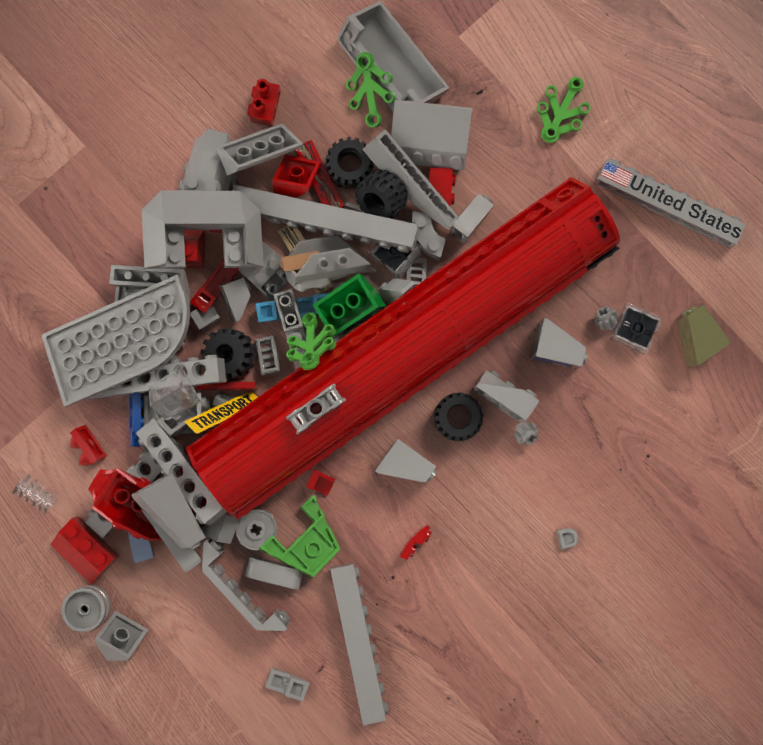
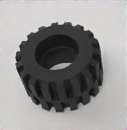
[326,137,374,189]
[355,169,408,219]
[434,392,484,441]

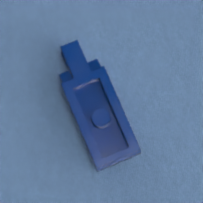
[129,393,144,447]

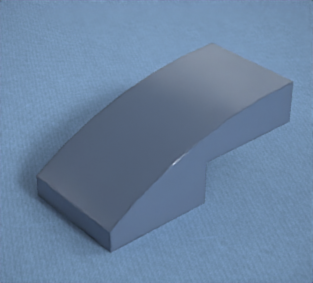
[127,531,155,563]

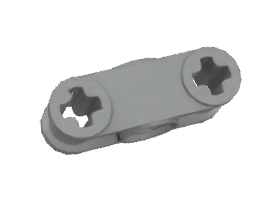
[286,383,346,435]

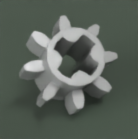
[594,307,619,330]
[514,421,539,445]

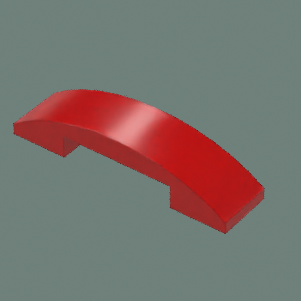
[190,257,239,314]

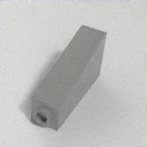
[131,474,206,550]
[140,506,202,573]

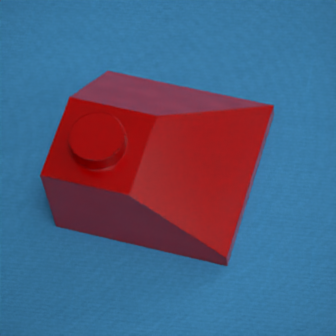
[272,154,321,198]

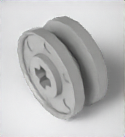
[236,509,278,550]

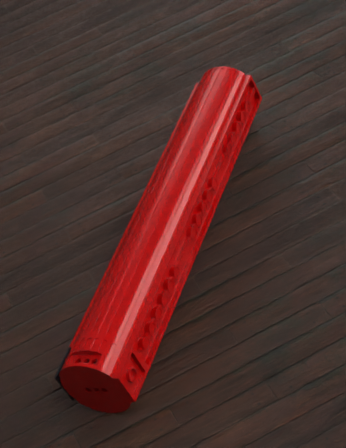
[186,177,620,520]

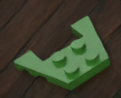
[259,494,340,577]

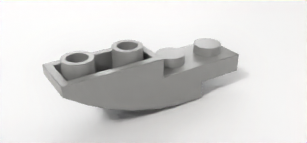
[273,289,306,368]

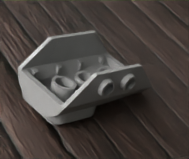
[178,129,238,191]
[285,235,376,292]

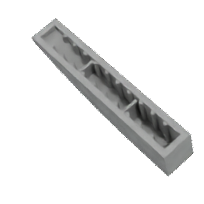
[362,130,459,230]

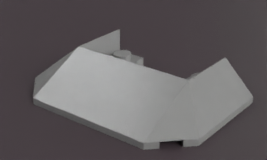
[142,190,264,269]

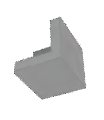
[190,305,222,332]

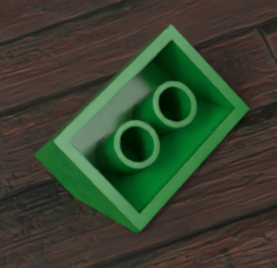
[313,273,386,338]

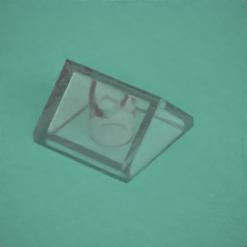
[148,367,201,421]

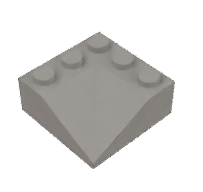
[472,370,539,422]

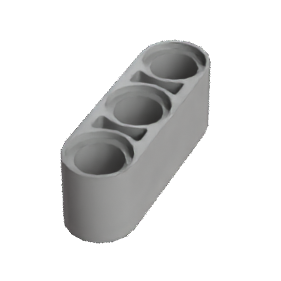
[245,556,303,589]

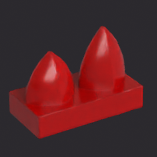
[70,425,107,466]

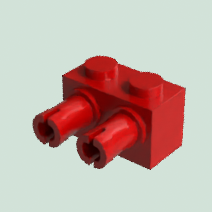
[247,79,281,127]

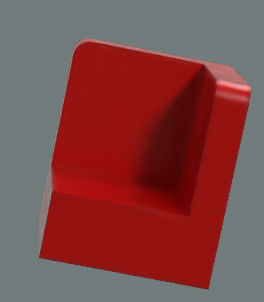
[306,469,336,496]

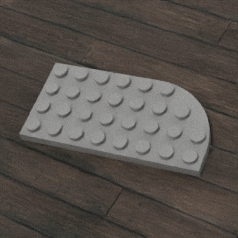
[41,275,190,407]

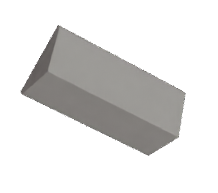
[217,124,303,176]

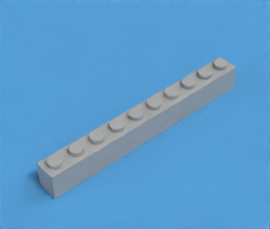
[232,185,420,253]

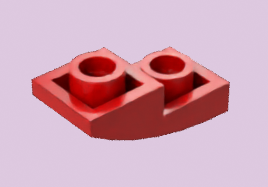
[400,525,432,560]

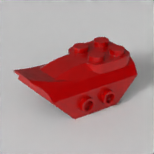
[88,468,162,541]

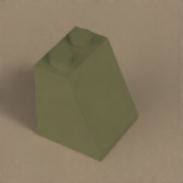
[677,304,731,368]

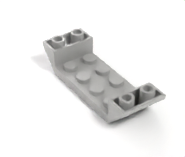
[202,538,291,631]

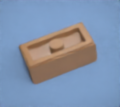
[279,251,320,272]

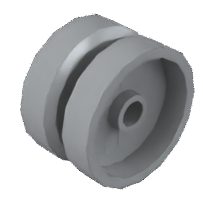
[61,585,112,632]

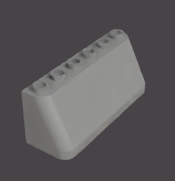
[338,1,449,113]

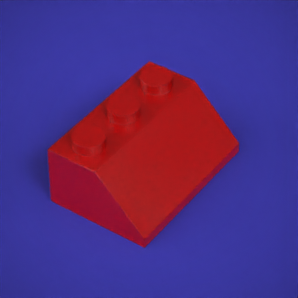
[51,517,119,585]

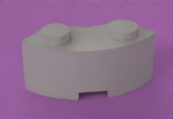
[412,211,446,261]

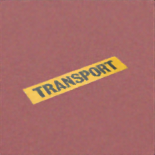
[184,391,258,434]

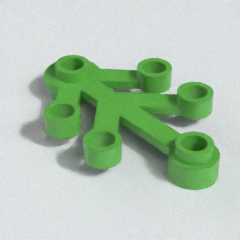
[346,52,396,128]
[536,77,591,143]
[286,312,336,370]

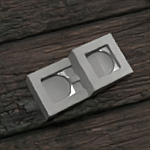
[265,667,310,701]

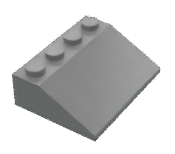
[391,100,472,170]

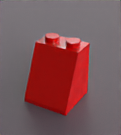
[184,230,205,268]

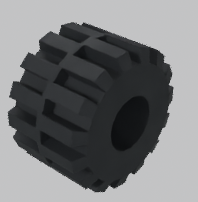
[200,328,257,379]

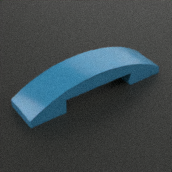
[256,293,329,323]

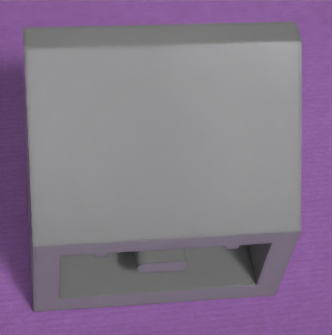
[238,242,288,300]

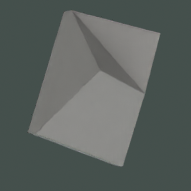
[94,611,149,661]

